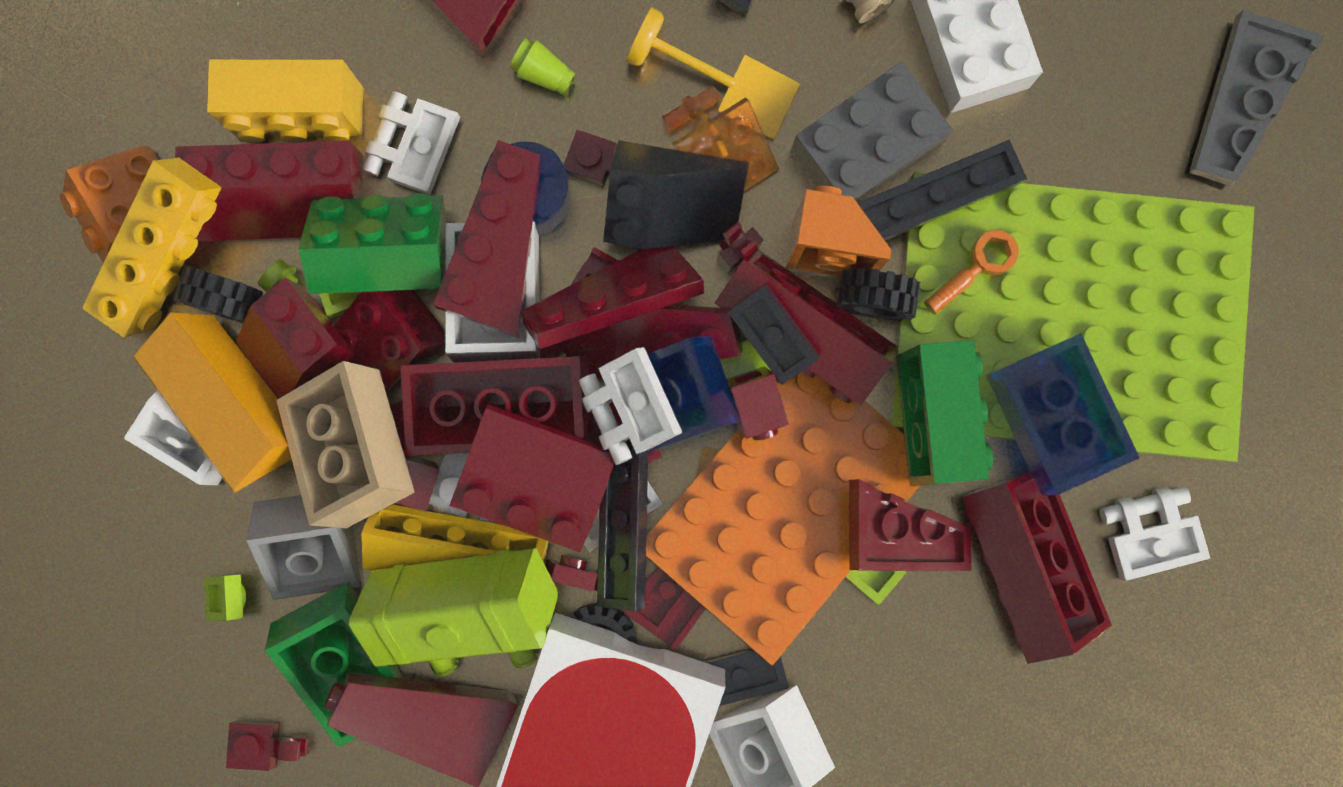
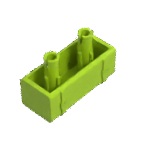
[349,548,558,677]

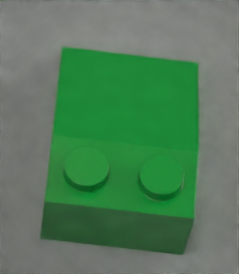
[265,582,403,748]

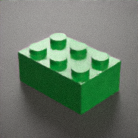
[298,193,447,294]
[896,340,993,486]

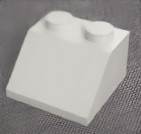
[709,685,835,787]

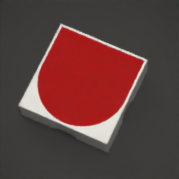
[496,613,725,787]

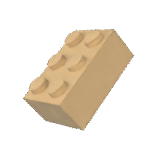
[276,361,415,528]

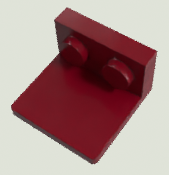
[334,290,446,394]

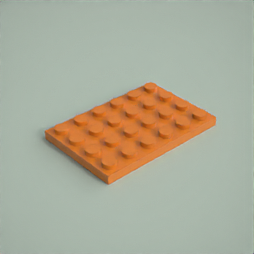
[646,372,921,666]

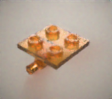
[662,85,779,191]

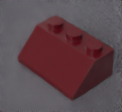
[449,404,614,552]

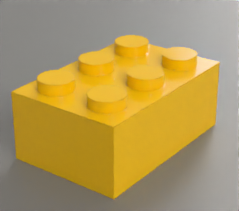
[207,59,364,143]

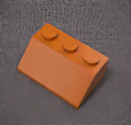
[785,185,891,278]

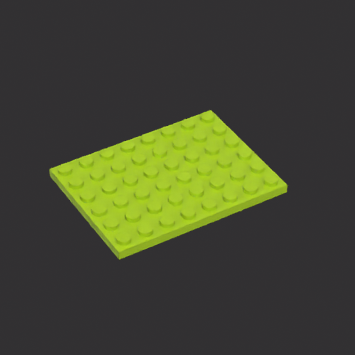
[889,172,1255,462]

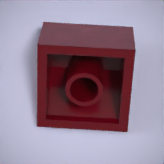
[236,277,356,399]

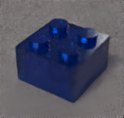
[639,335,741,455]

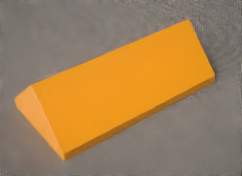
[134,312,292,493]

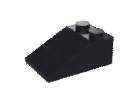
[603,140,749,249]

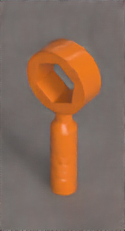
[924,230,1019,315]

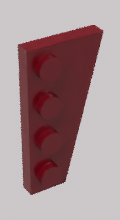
[563,305,743,379]

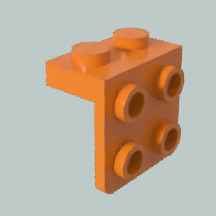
[60,146,158,263]

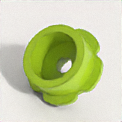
[258,259,299,293]

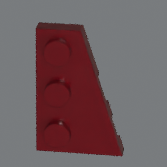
[849,479,972,571]

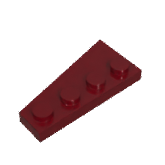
[433,140,541,338]
[521,246,704,349]

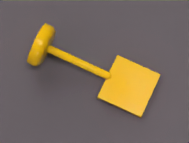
[625,7,800,141]

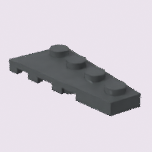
[1189,10,1324,186]

